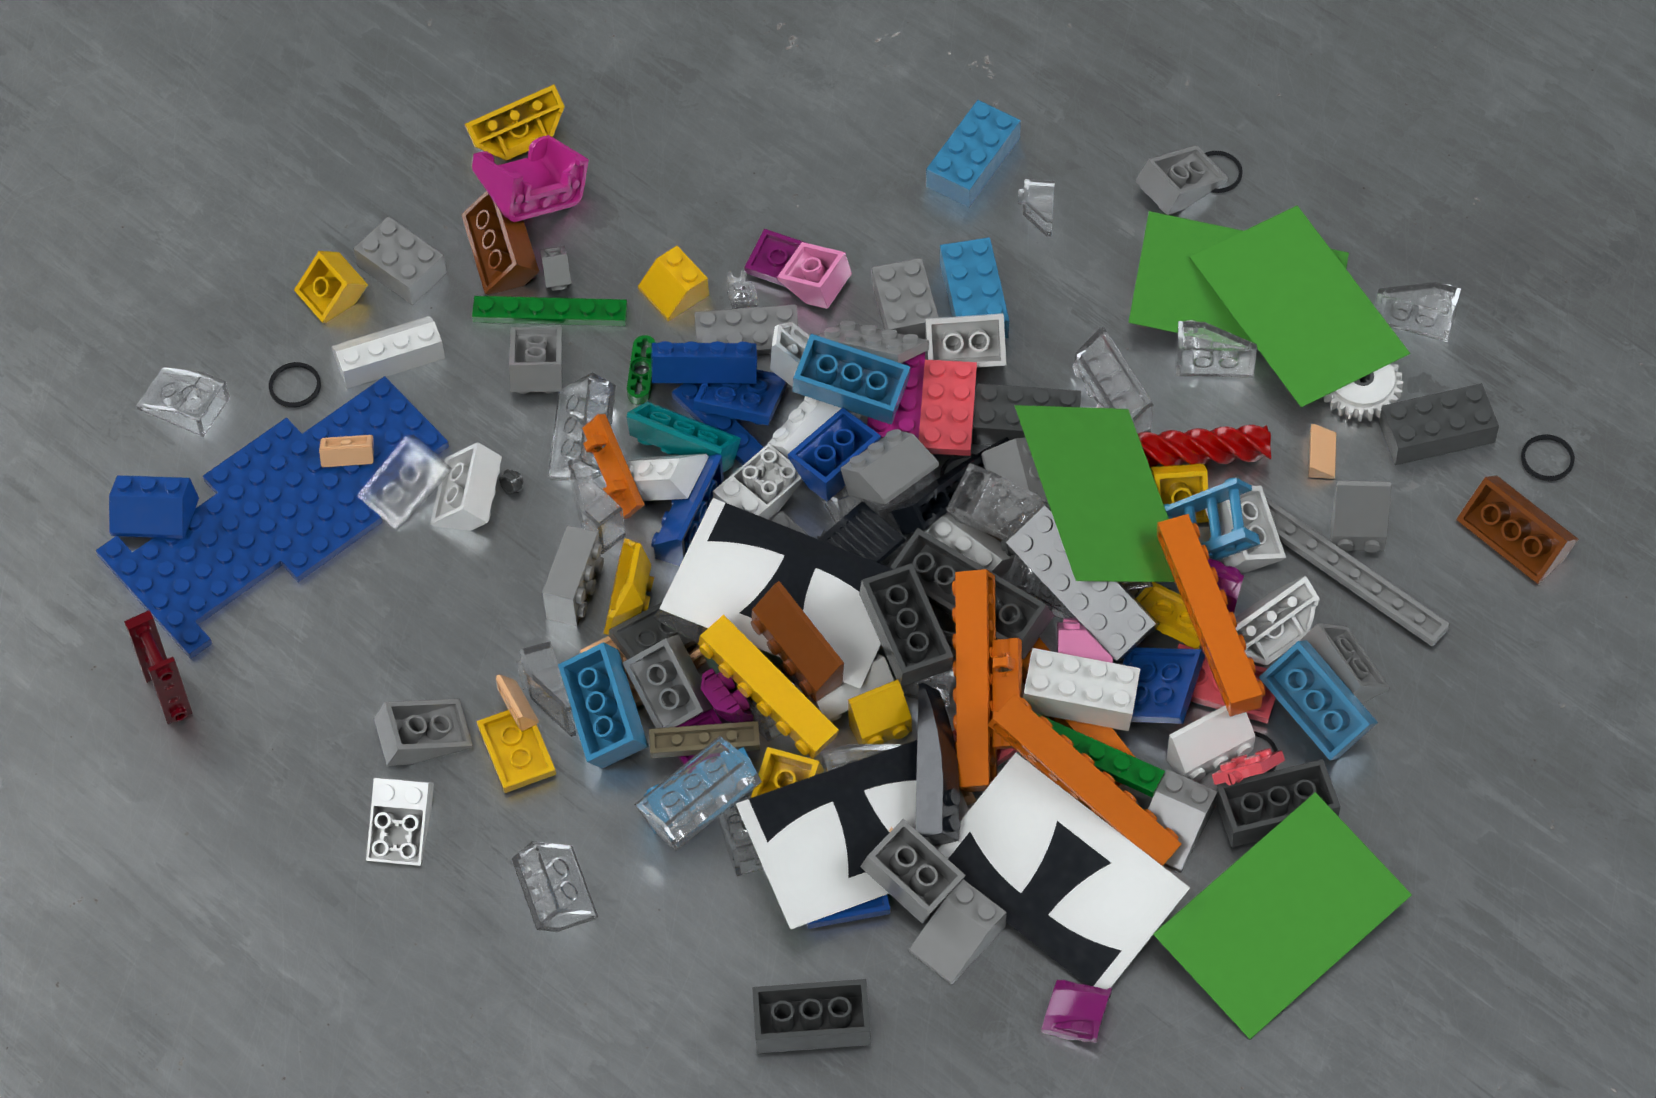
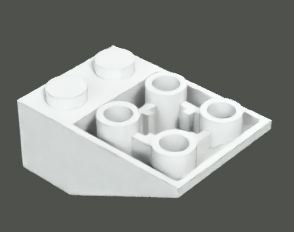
[713,444,803,520]
[366,778,434,866]

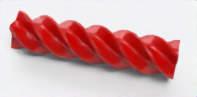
[1138,425,1271,469]

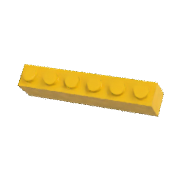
[698,614,839,759]

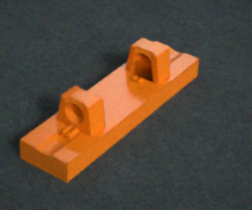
[582,414,645,519]
[992,638,1022,749]

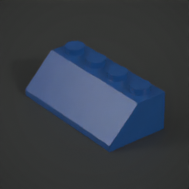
[651,341,757,384]
[651,454,724,567]

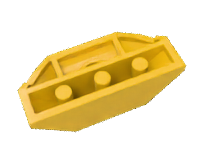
[464,84,565,161]
[603,538,654,635]

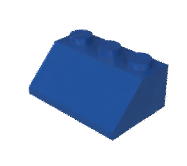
[788,407,881,502]
[109,475,199,539]

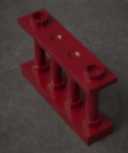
[124,610,193,724]

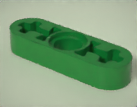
[627,335,656,405]

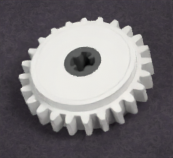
[1324,363,1403,421]

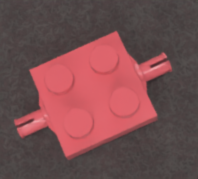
[1211,748,1285,785]

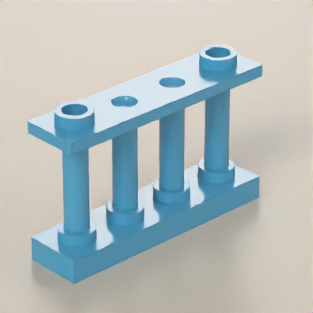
[1163,478,1260,560]

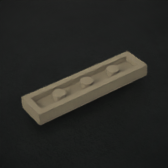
[649,721,760,758]

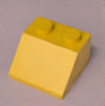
[638,246,709,322]
[294,251,368,323]
[1151,464,1209,523]
[848,679,912,752]
[751,747,824,798]

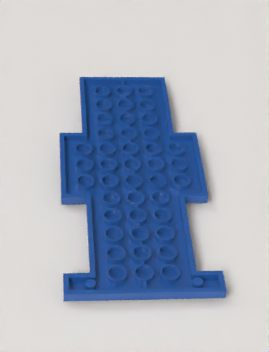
[96,376,449,659]

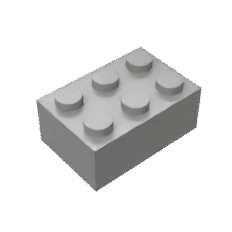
[353,216,447,305]
[872,258,939,339]
[542,525,604,626]
[860,819,966,924]

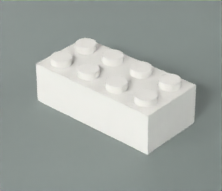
[1023,648,1140,731]

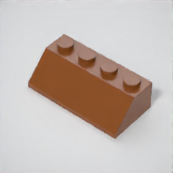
[461,191,540,295]
[1456,475,1579,584]
[751,581,844,702]

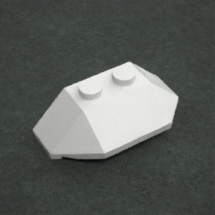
[770,322,810,387]
[1235,576,1320,665]

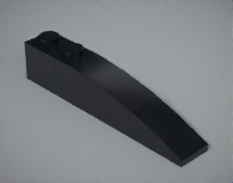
[891,437,1009,535]
[915,683,961,847]

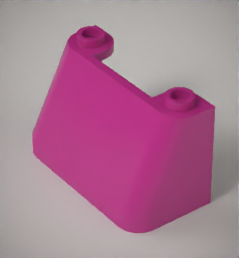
[472,135,589,222]

